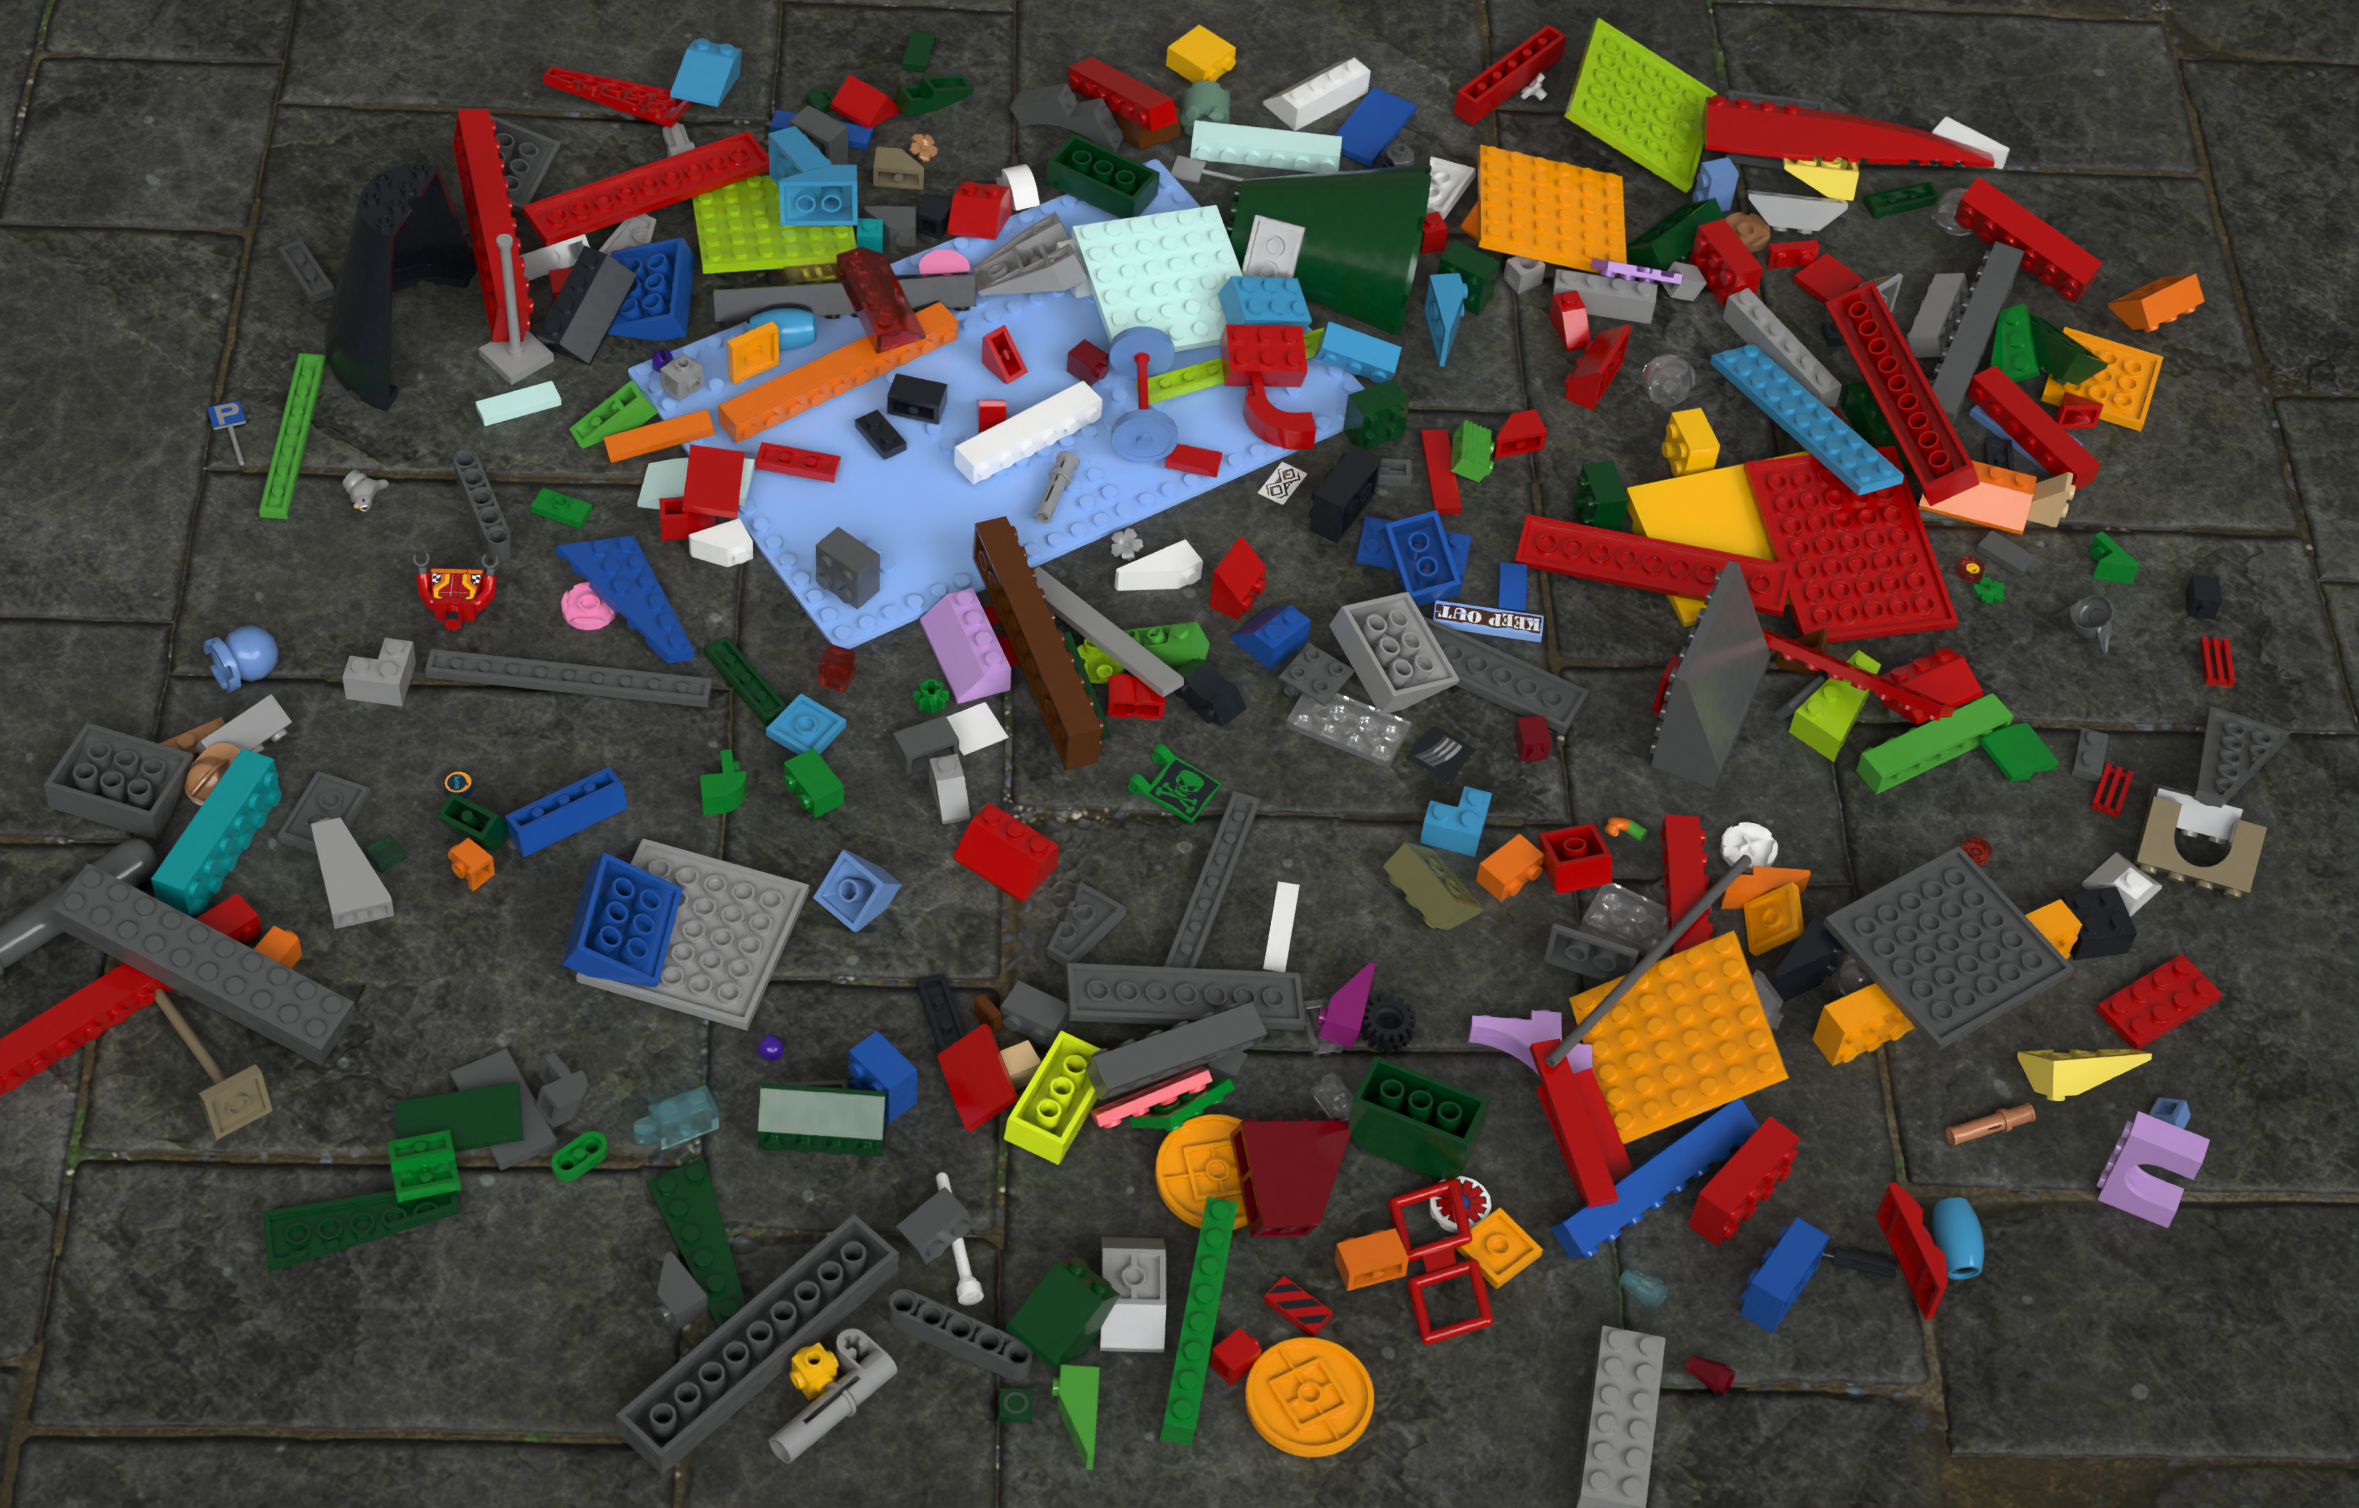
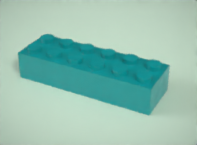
[151,748,282,919]

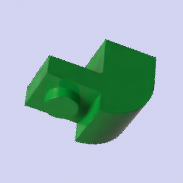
[700,749,747,816]

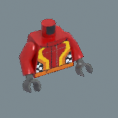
[413,552,501,630]

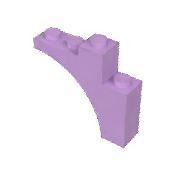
[1468,1010,1592,1076]

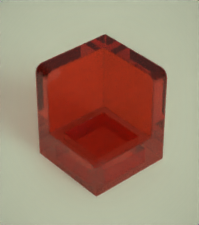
[818,644,855,693]

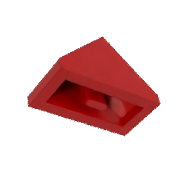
[981,325,1028,384]
[2055,392,2103,429]
[976,399,1006,432]

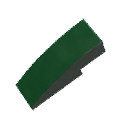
[893,74,974,117]

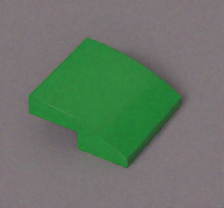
[1979,723,2059,782]
[387,1130,461,1202]

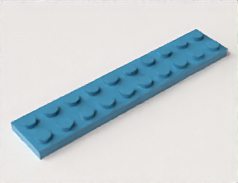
[1710,344,1904,496]

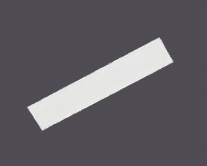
[1263,881,1299,972]

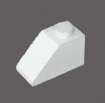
[689,518,753,567]

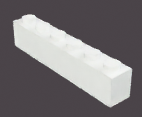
[954,381,1103,484]

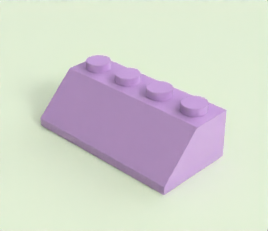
[920,588,1011,704]

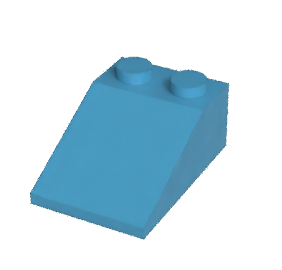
[670,39,742,107]
[779,165,858,226]
[1424,273,1468,367]

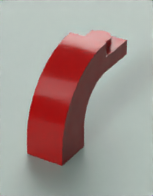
[1243,376,1316,450]

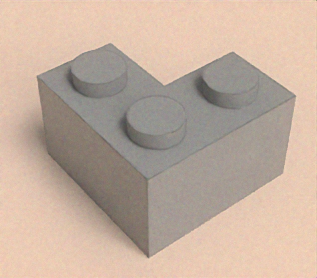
[342,638,416,706]

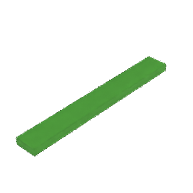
[259,353,327,519]

